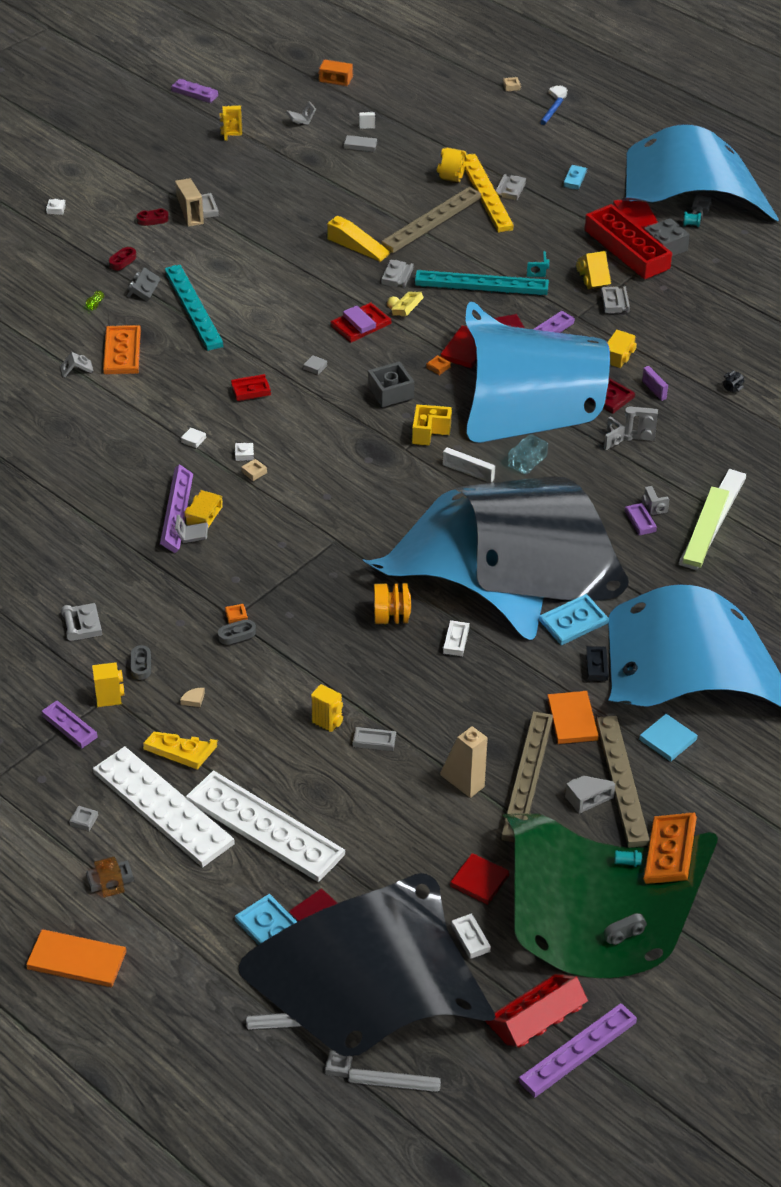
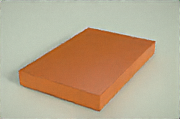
[547,691,598,744]

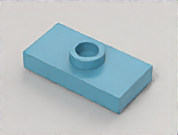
[563,165,587,190]

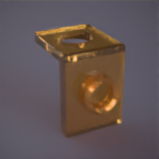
[94,857,125,897]

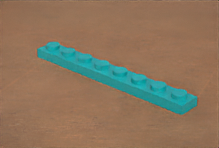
[165,265,223,351]
[415,270,549,295]

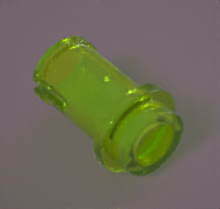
[86,290,105,310]

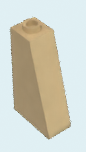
[175,178,204,226]
[440,726,487,798]

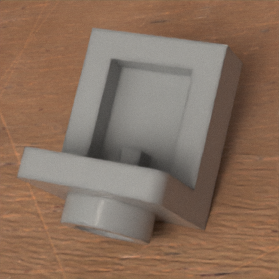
[642,486,669,515]

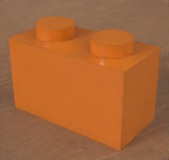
[319,60,353,86]

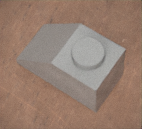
[565,776,615,814]

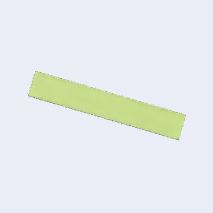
[683,487,729,568]

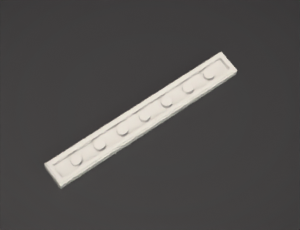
[679,469,746,570]

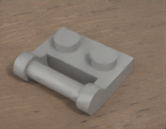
[624,407,658,441]
[61,603,102,641]

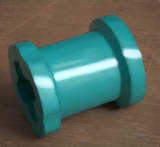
[683,212,701,227]

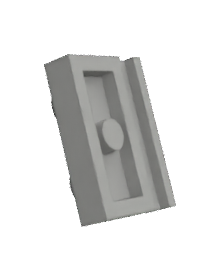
[496,174,526,201]
[382,260,413,288]
[601,286,630,313]

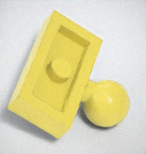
[387,292,423,317]

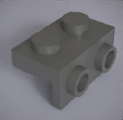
[127,267,161,302]

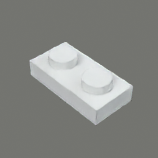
[443,620,469,656]
[451,913,491,959]

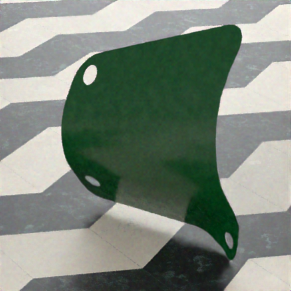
[503,813,718,978]

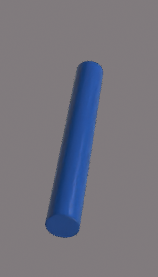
[540,97,563,125]

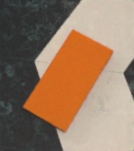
[103,325,141,374]
[644,812,697,884]
[26,929,127,987]

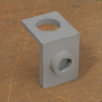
[286,101,316,125]
[60,352,94,377]
[604,416,625,450]
[175,515,208,543]

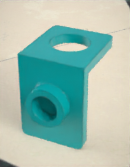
[527,251,549,277]

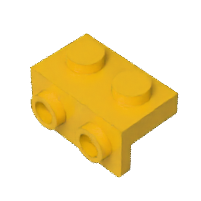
[220,105,242,141]

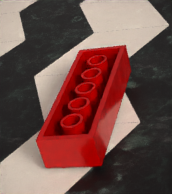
[585,204,672,279]

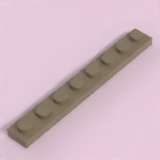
[382,187,481,253]
[501,711,553,843]
[596,716,650,848]

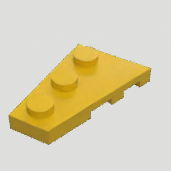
[143,732,218,770]

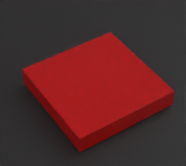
[450,853,510,905]

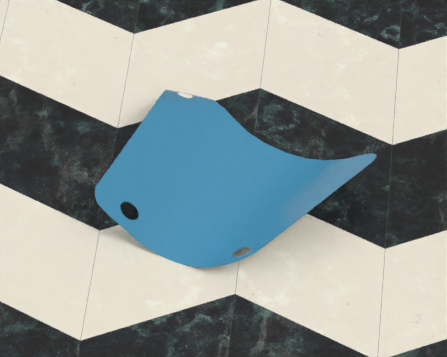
[622,125,779,221]
[466,302,610,443]
[362,488,544,640]
[607,585,781,707]

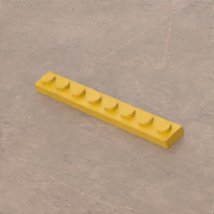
[463,154,514,233]

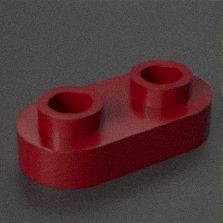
[136,208,169,226]
[109,247,137,271]

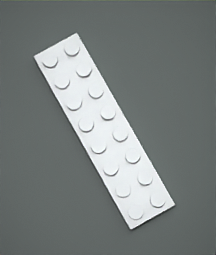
[93,747,235,868]
[186,771,345,882]

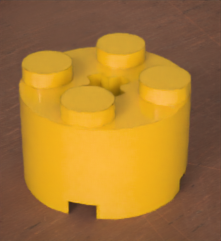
[437,147,466,182]

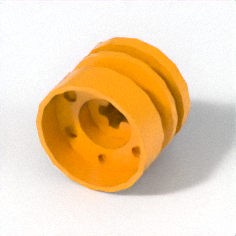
[374,583,411,624]

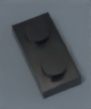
[586,646,609,681]

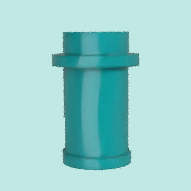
[614,850,642,867]

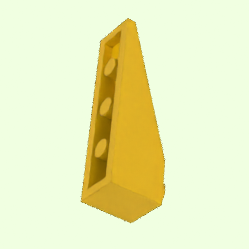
[327,216,390,262]

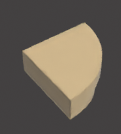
[180,688,205,707]

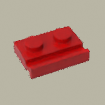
[231,374,271,401]

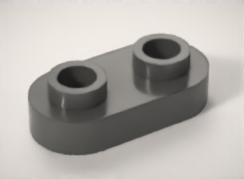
[218,620,256,645]
[131,645,151,680]
[603,914,647,944]

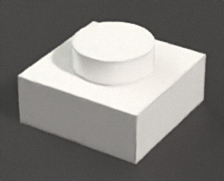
[47,199,65,215]
[235,443,254,461]

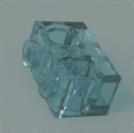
[508,434,548,475]

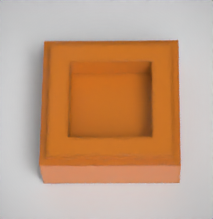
[426,355,451,375]
[225,604,248,624]

